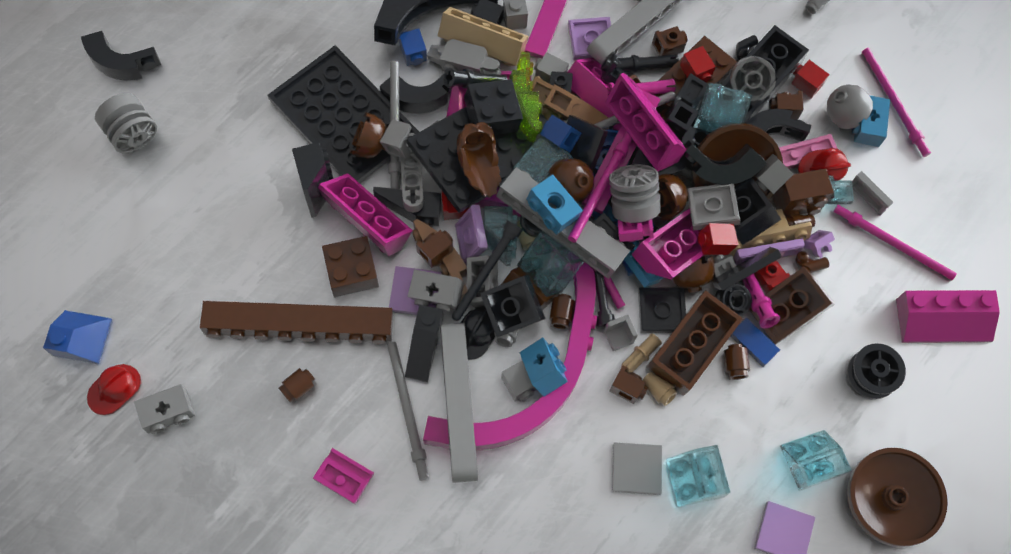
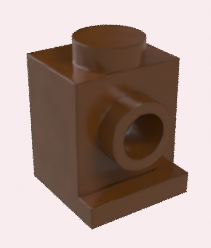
[652,26,688,56]
[768,91,804,120]
[416,230,453,268]
[609,365,649,404]

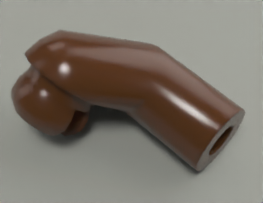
[795,251,830,273]

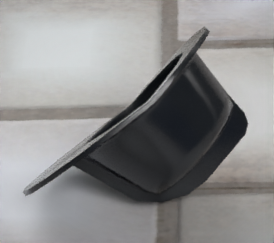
[461,308,495,360]

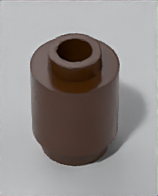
[549,294,575,330]
[724,344,750,380]
[278,368,315,403]

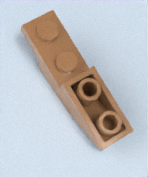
[525,76,609,130]
[412,219,467,302]

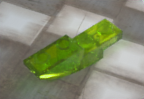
[509,52,542,142]

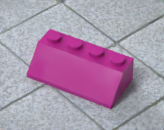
[567,58,622,131]
[605,73,687,171]
[318,173,413,257]
[632,208,704,279]
[896,290,1000,343]

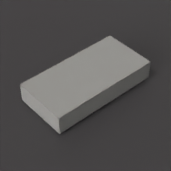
[849,171,894,215]

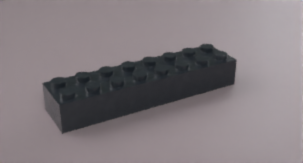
[675,25,809,169]

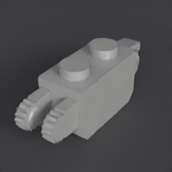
[427,39,502,75]

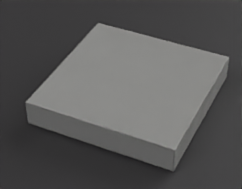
[687,184,740,230]
[612,442,662,495]

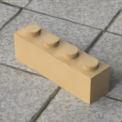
[437,7,529,66]

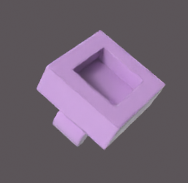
[804,230,835,258]

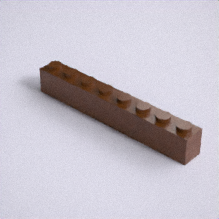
[200,301,394,344]

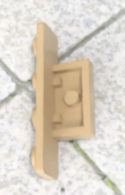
[729,209,812,256]

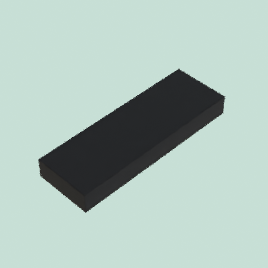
[711,247,781,291]

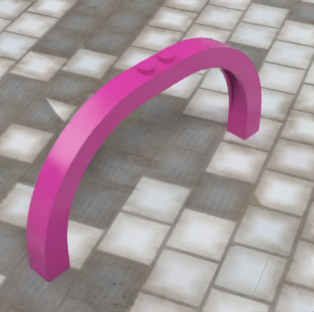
[423,190,597,451]

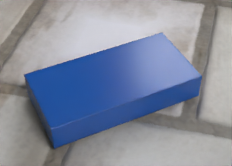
[731,318,780,367]

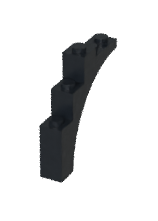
[374,0,499,46]

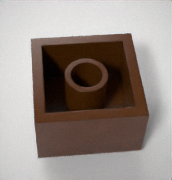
[772,169,834,215]
[322,236,379,297]

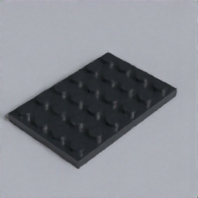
[267,45,419,183]
[406,80,558,213]

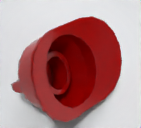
[798,148,851,183]
[87,364,141,415]

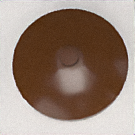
[691,123,783,200]
[847,448,948,547]

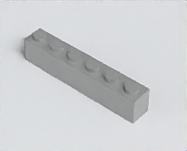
[496,167,630,279]

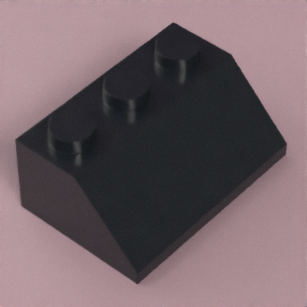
[292,142,334,218]

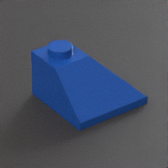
[43,310,112,364]

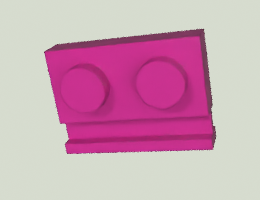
[618,219,654,242]
[313,448,374,504]

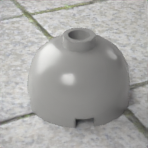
[730,56,776,102]
[827,84,873,129]

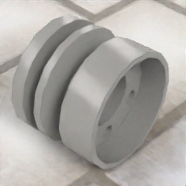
[95,93,157,153]
[609,164,661,223]

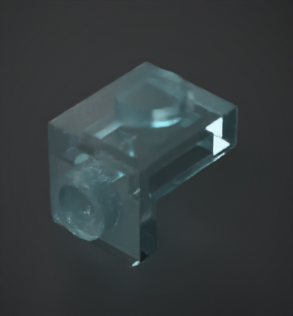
[827,176,854,204]

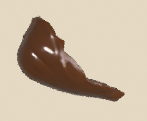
[456,122,502,198]

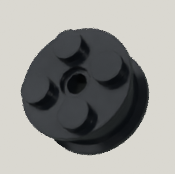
[847,343,906,399]

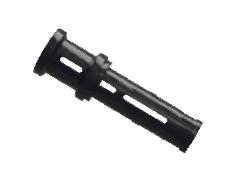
[615,54,679,74]
[444,68,508,89]

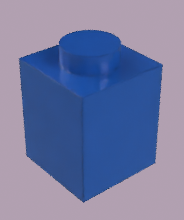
[399,28,427,66]
[540,115,582,152]

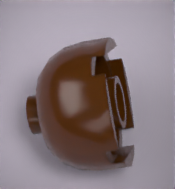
[350,112,387,159]
[548,158,594,203]
[658,174,688,221]
[671,256,715,293]

